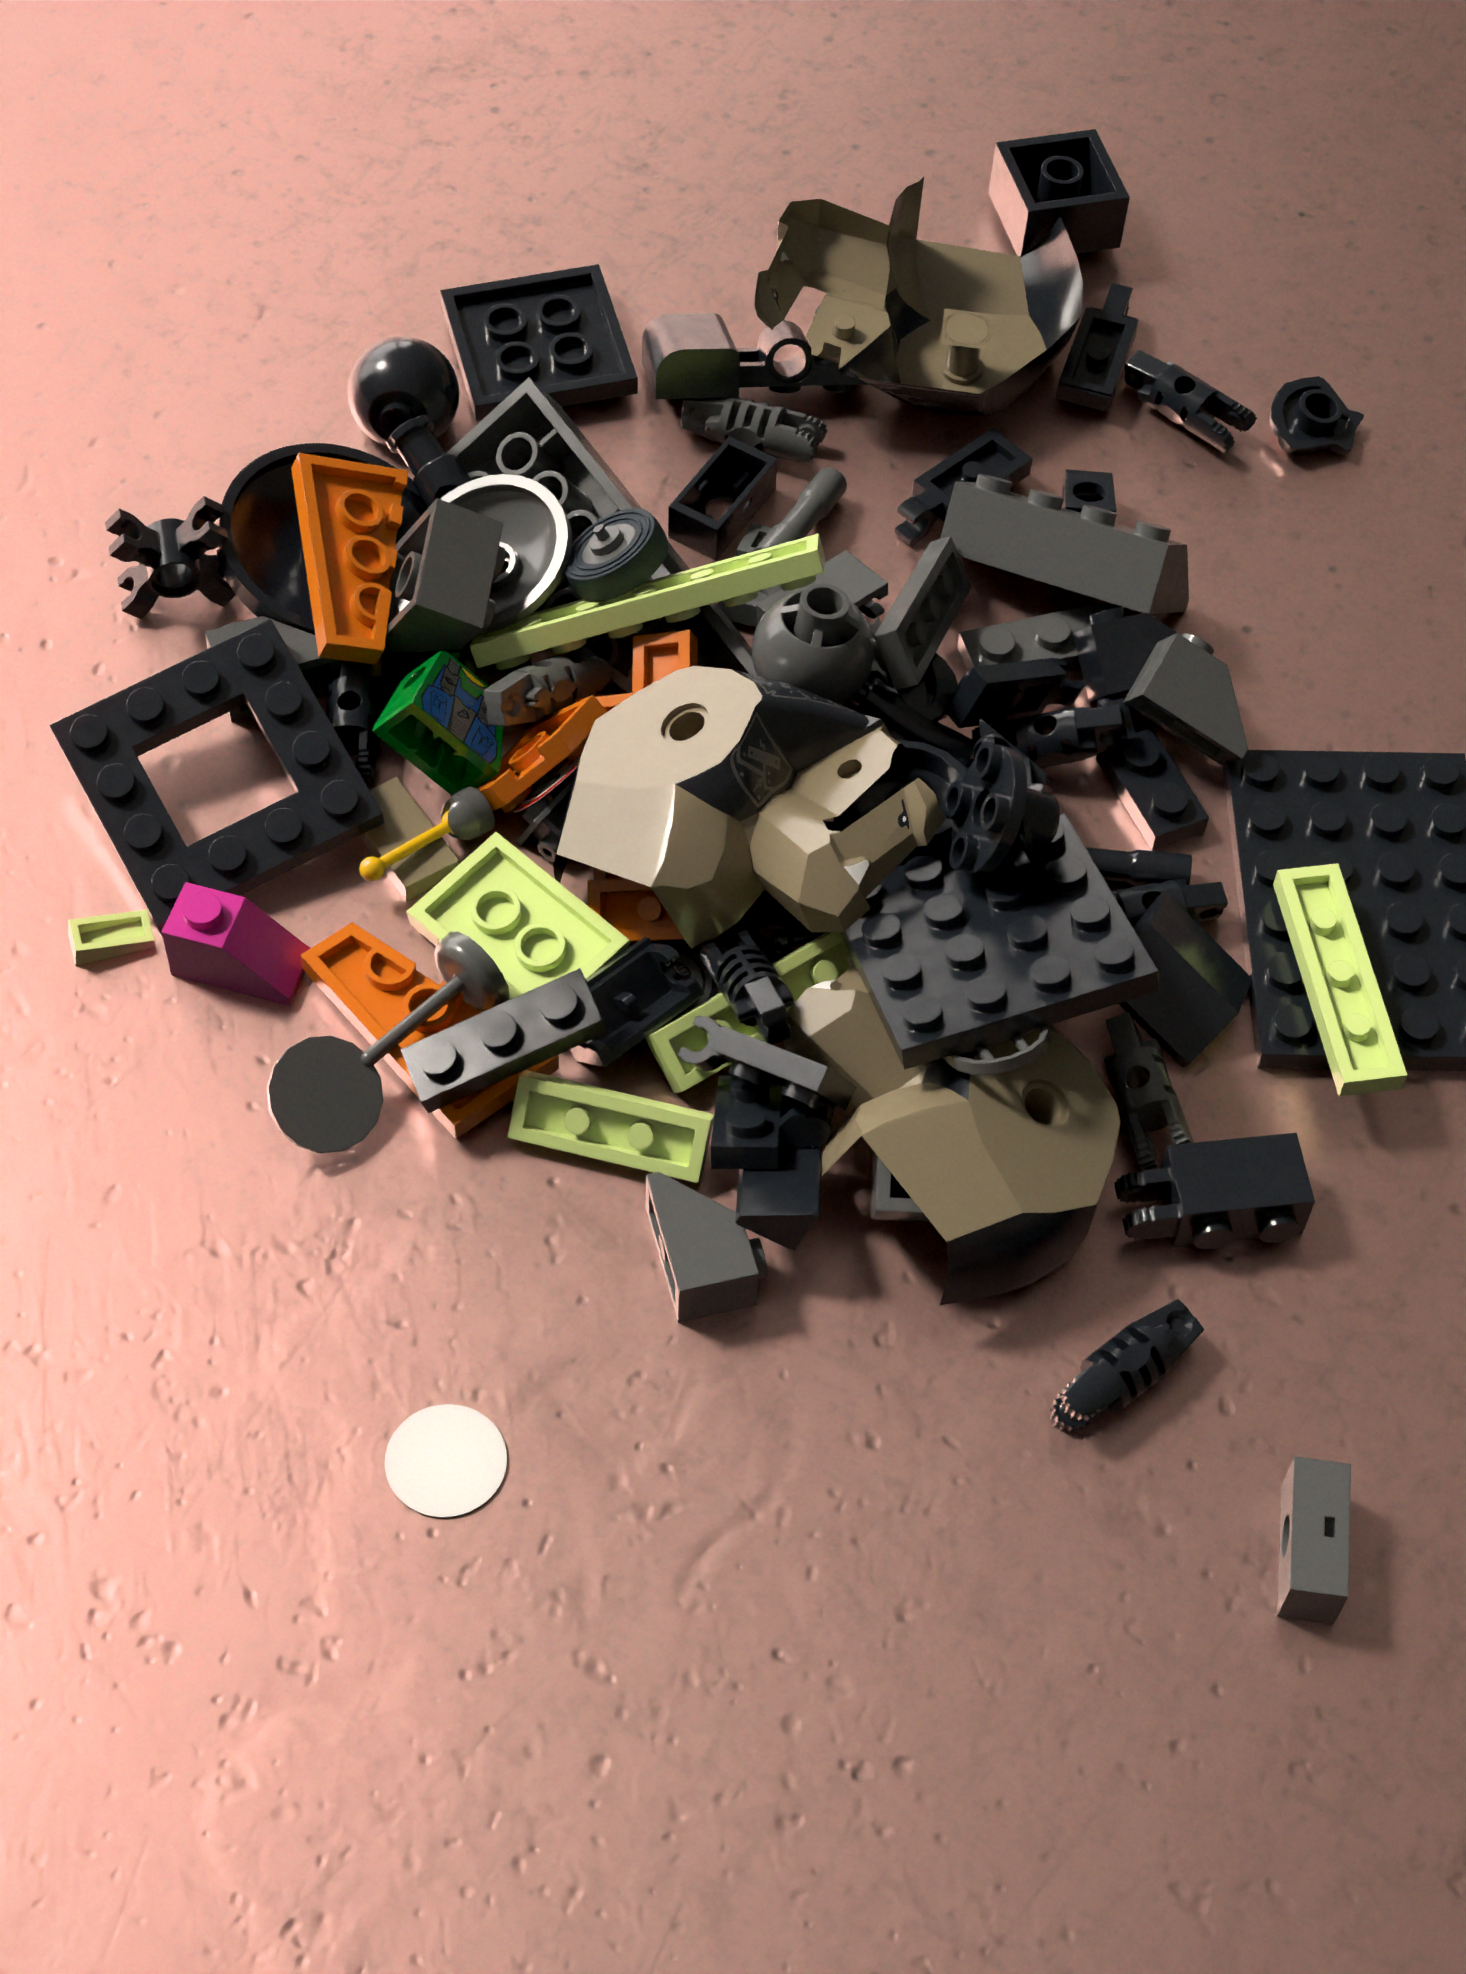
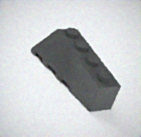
[940,474,1189,615]

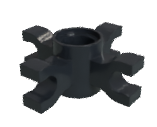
[105,496,236,619]

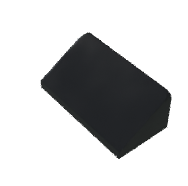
[735,1146,821,1251]

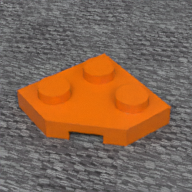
[476,695,607,813]

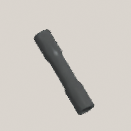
[753,467,847,552]

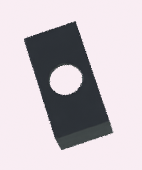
[668,436,778,561]

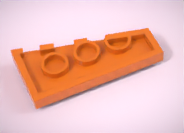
[291,453,409,665]

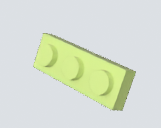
[507,1070,714,1183]

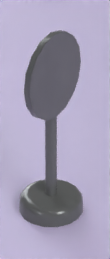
[266,931,510,1154]

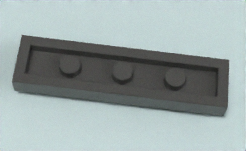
[874,536,972,691]

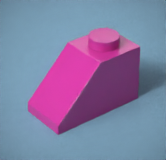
[161,882,310,1006]

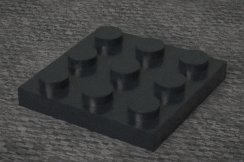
[440,264,638,421]

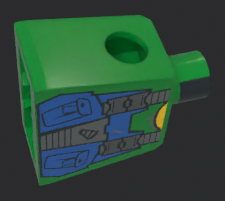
[372,651,503,796]

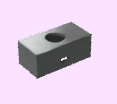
[1277,1456,1351,1624]

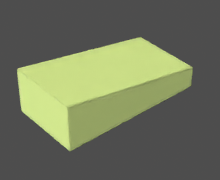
[68,909,155,966]

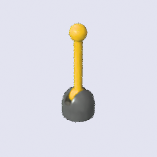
[359,786,495,882]

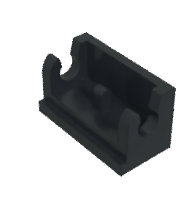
[570,937,705,1067]

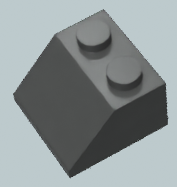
[383,498,506,653]

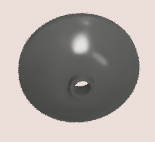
[440,474,572,634]

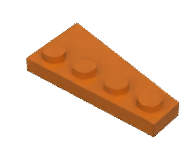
[300,922,559,1139]

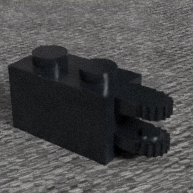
[1114,1133,1315,1249]

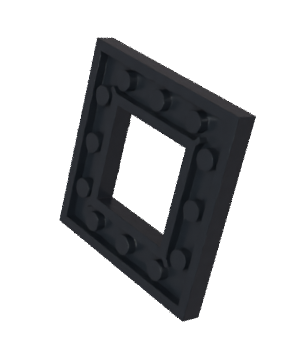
[49,618,385,935]

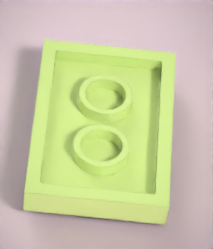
[406,832,631,1001]

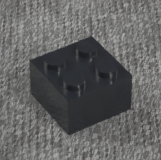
[988,129,1130,257]

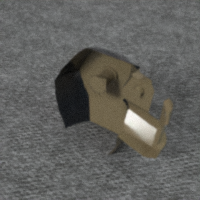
[754,177,1083,415]
[783,955,1120,1305]

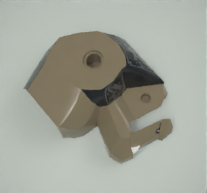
[553,666,945,949]

